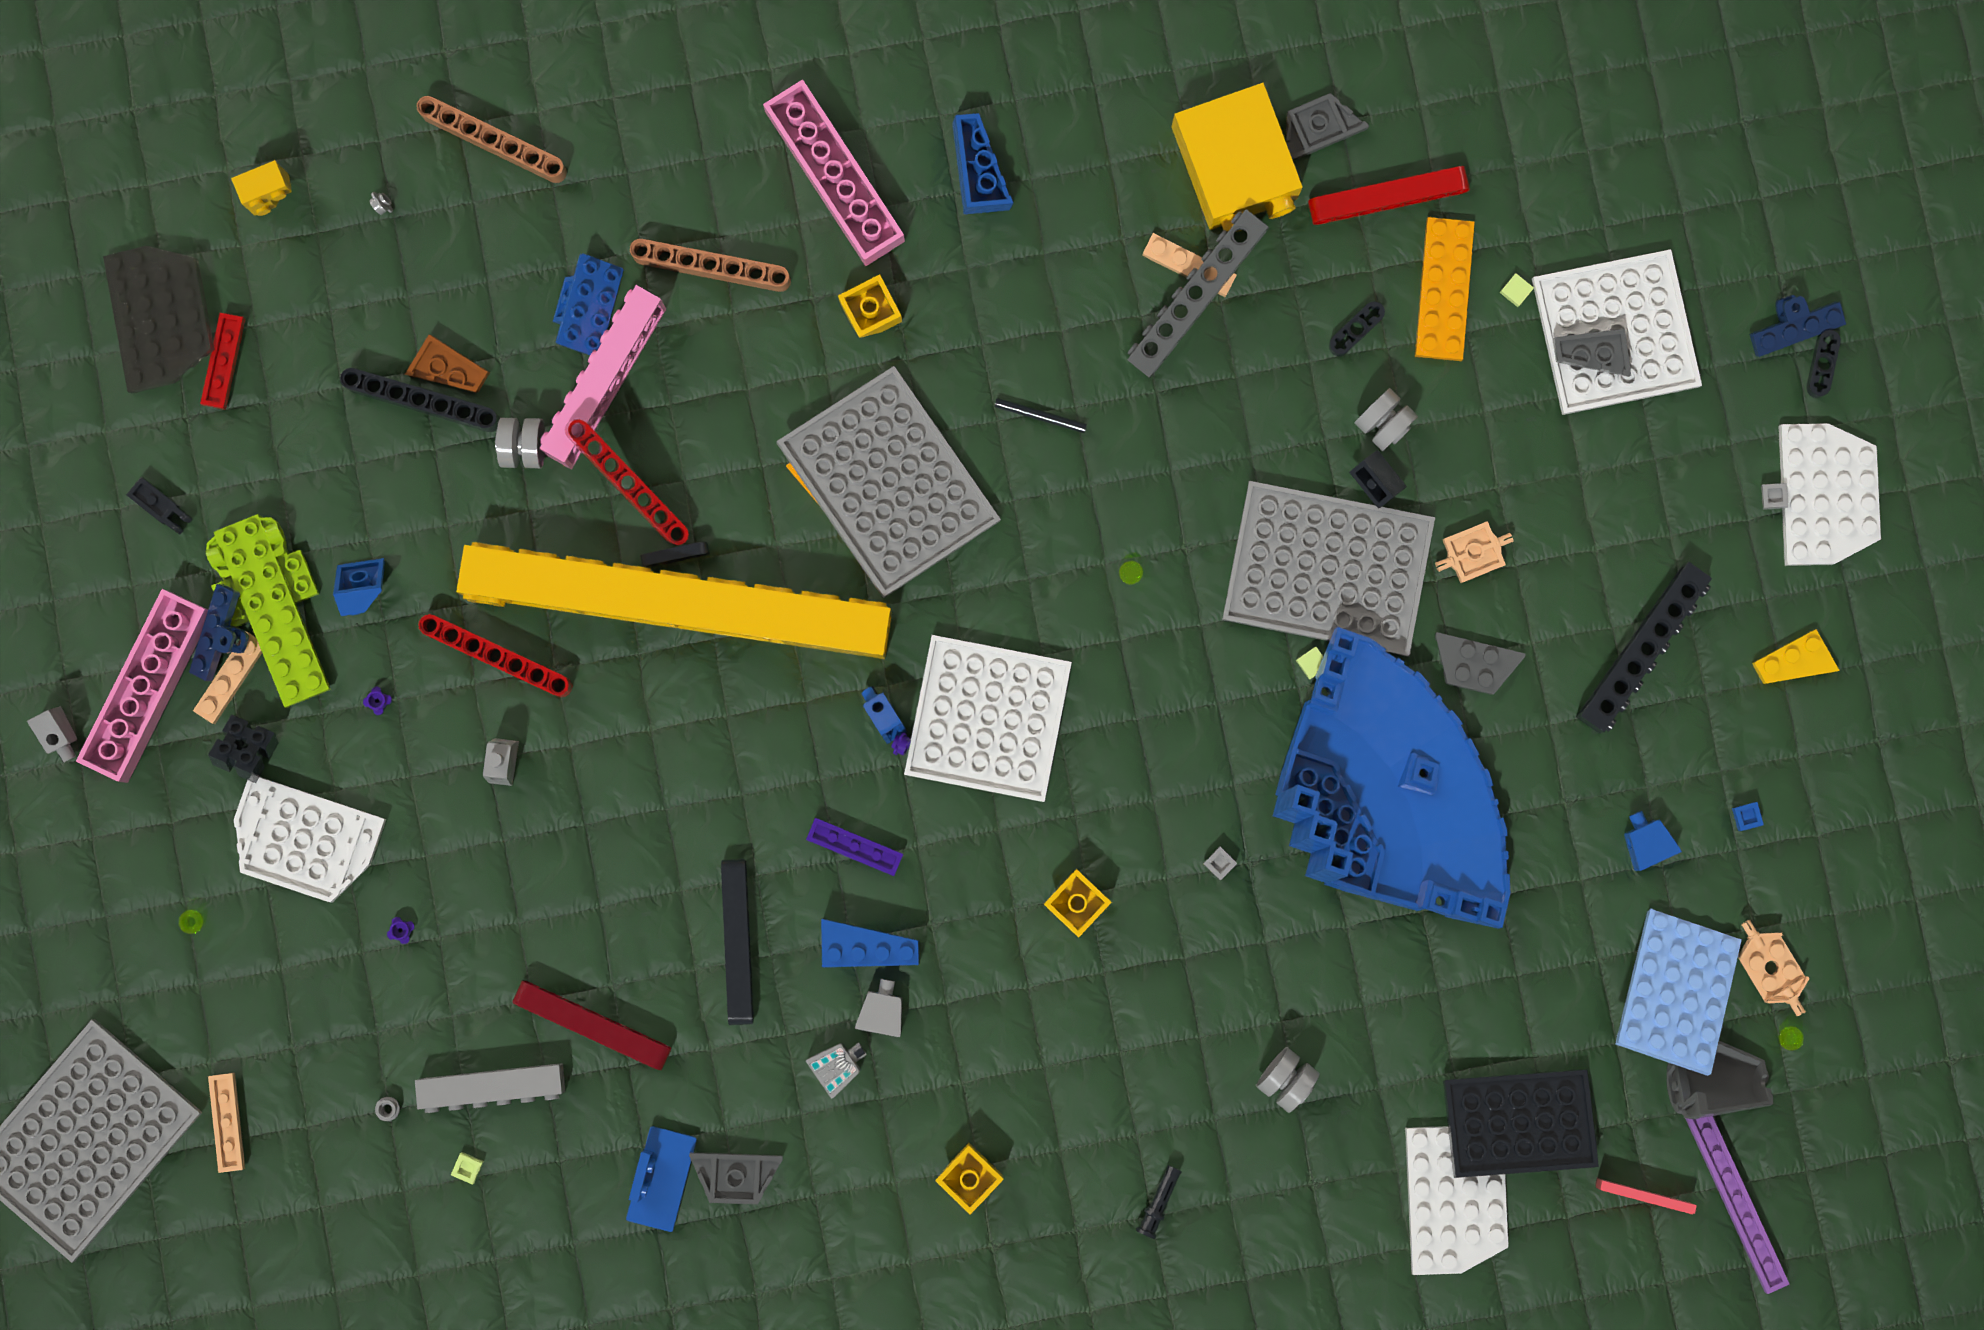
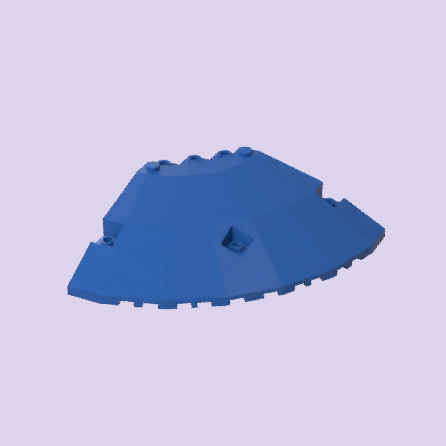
[1273,627,1510,929]

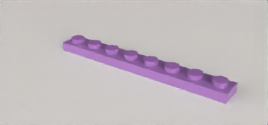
[1685,1116,1789,1294]

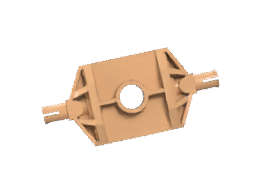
[1738,920,1809,1016]

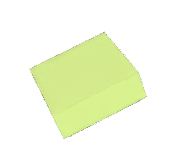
[1500,274,1534,307]
[1296,647,1323,680]
[451,1152,484,1185]

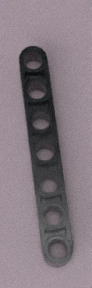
[340,368,500,432]
[721,859,754,1026]

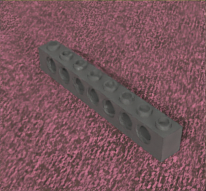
[1127,209,1269,378]

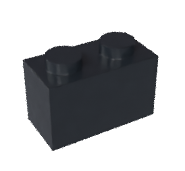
[1349,450,1407,509]

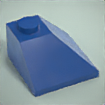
[333,558,385,616]

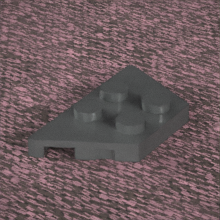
[1285,93,1369,161]
[1434,632,1525,695]
[689,1152,783,1204]

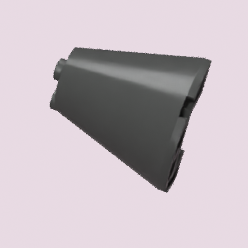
[1667,1041,1773,1119]

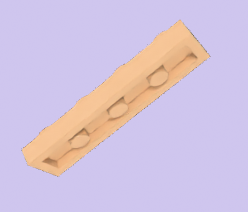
[1142,233,1237,297]
[193,631,262,724]
[208,1073,245,1173]

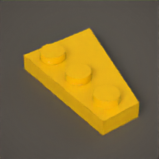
[1752,629,1840,684]

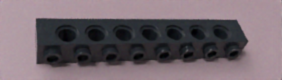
[1576,562,1712,734]

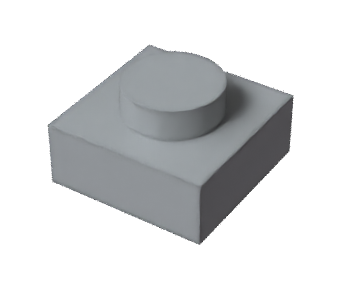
[1761,483,1788,510]
[1203,847,1237,880]

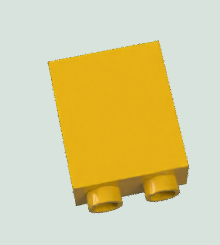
[1172,83,1302,232]

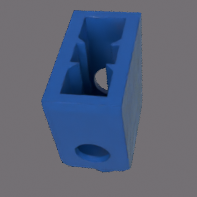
[861,686,907,744]
[1624,811,1682,871]

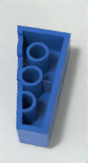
[952,113,1013,214]
[821,919,919,967]

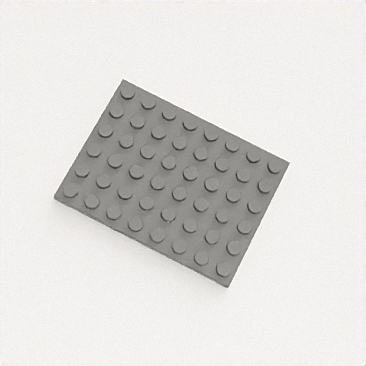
[777,366,1001,598]
[1222,481,1435,657]
[0,1019,202,1263]

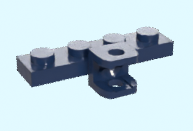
[1749,295,1846,357]
[189,584,249,681]

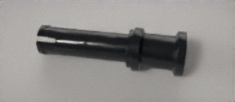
[1136,1165,1182,1239]

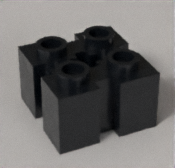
[208,714,279,783]

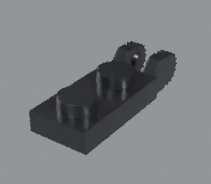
[126,477,193,535]

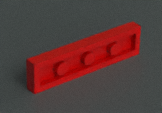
[200,313,245,410]

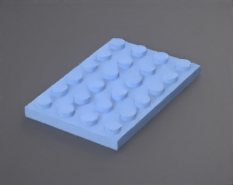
[1615,909,1741,1076]

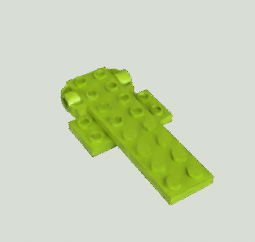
[206,514,331,708]

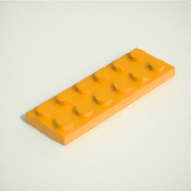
[1415,217,1474,361]

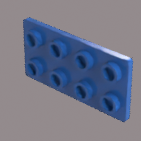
[553,254,623,355]
[626,1126,697,1232]

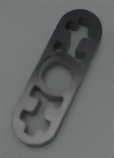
[1329,301,1385,356]
[1806,330,1841,398]
[640,542,710,568]

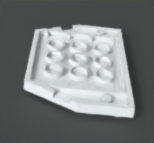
[1779,424,1881,566]
[234,777,387,902]
[1405,1126,1508,1275]

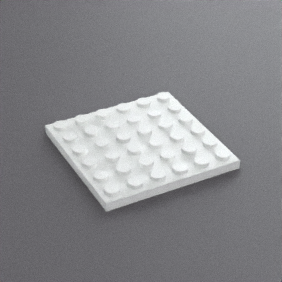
[1532,249,1702,415]
[904,635,1072,802]

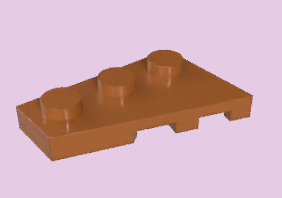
[405,334,490,392]

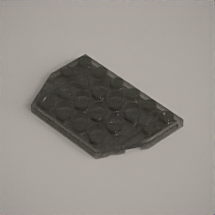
[103,246,215,394]

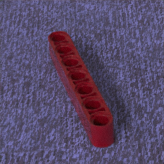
[512,980,672,1071]

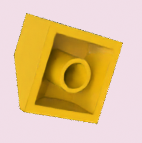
[231,160,292,216]
[838,275,902,338]
[1044,869,1112,937]
[935,1143,1004,1214]

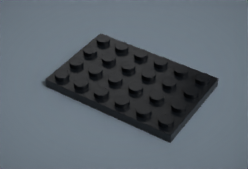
[1443,1070,1599,1178]

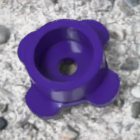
[363,687,392,715]
[891,732,911,756]
[387,917,415,944]

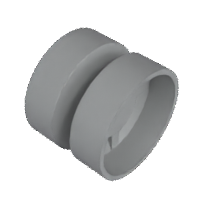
[1355,388,1418,451]
[495,418,545,468]
[1256,1047,1320,1113]

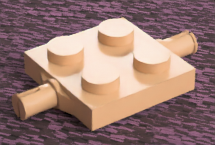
[1435,521,1514,583]

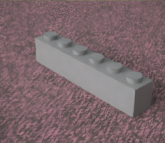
[415,1063,565,1113]

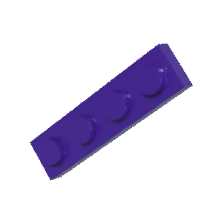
[806,818,903,876]

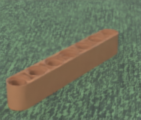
[417,96,567,183]
[630,239,791,292]

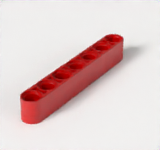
[1308,166,1470,225]
[565,419,689,545]
[419,614,572,697]

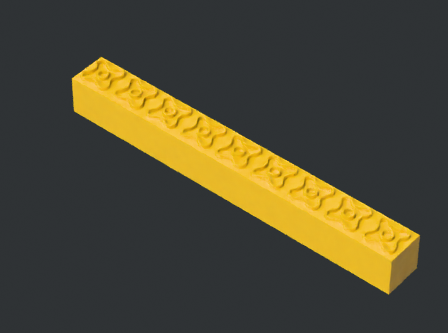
[456,542,892,659]

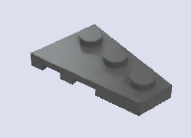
[1553,329,1631,377]

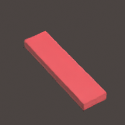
[1595,1178,1697,1214]

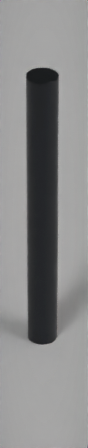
[994,398,1087,433]

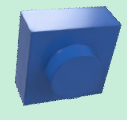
[1732,802,1764,831]

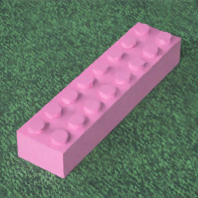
[763,80,905,266]
[540,285,666,470]
[76,589,208,783]

